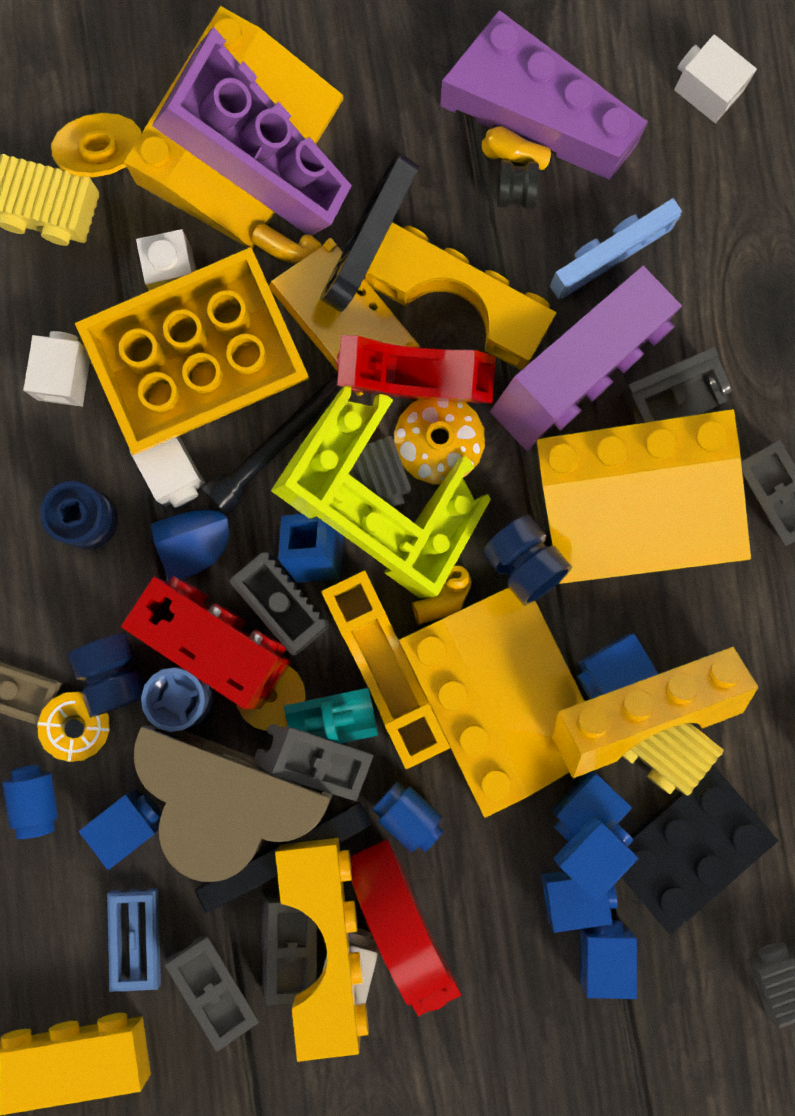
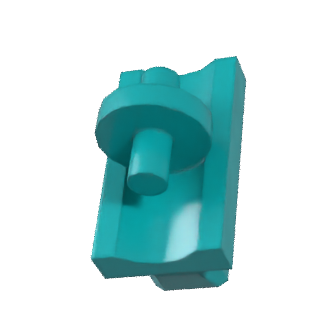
[284,688,378,743]

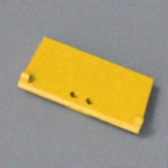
[269,238,420,396]

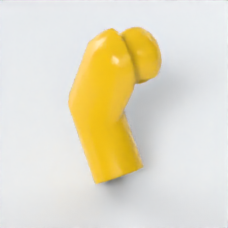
[481,126,551,170]
[252,224,322,265]
[412,565,471,625]

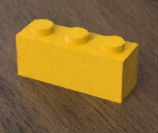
[0,1013,151,1115]

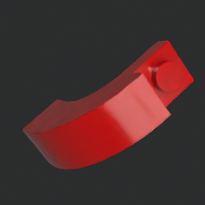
[336,335,496,403]
[350,839,462,1016]

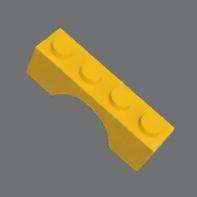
[365,222,557,370]
[321,570,450,769]
[552,647,758,778]
[275,838,369,1062]

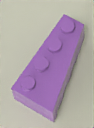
[440,10,648,180]
[152,27,352,236]
[490,266,682,452]

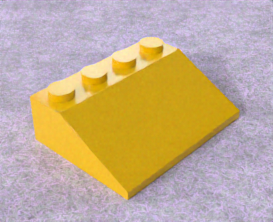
[124,6,344,250]
[75,247,309,455]
[537,409,751,584]
[399,588,585,818]

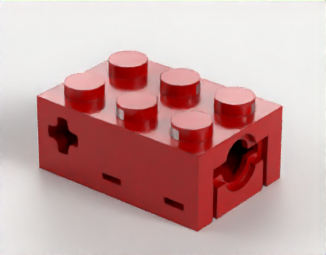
[121,576,293,709]

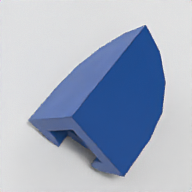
[150,509,229,581]

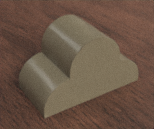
[134,724,333,882]

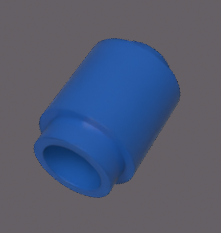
[2,764,58,839]
[372,781,444,853]

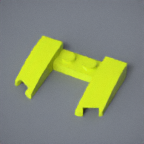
[271,387,491,599]

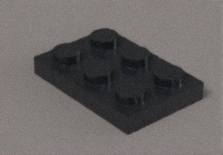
[621,766,779,935]

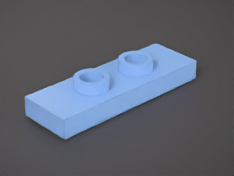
[550,198,682,299]

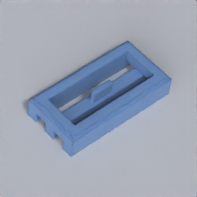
[107,888,161,992]

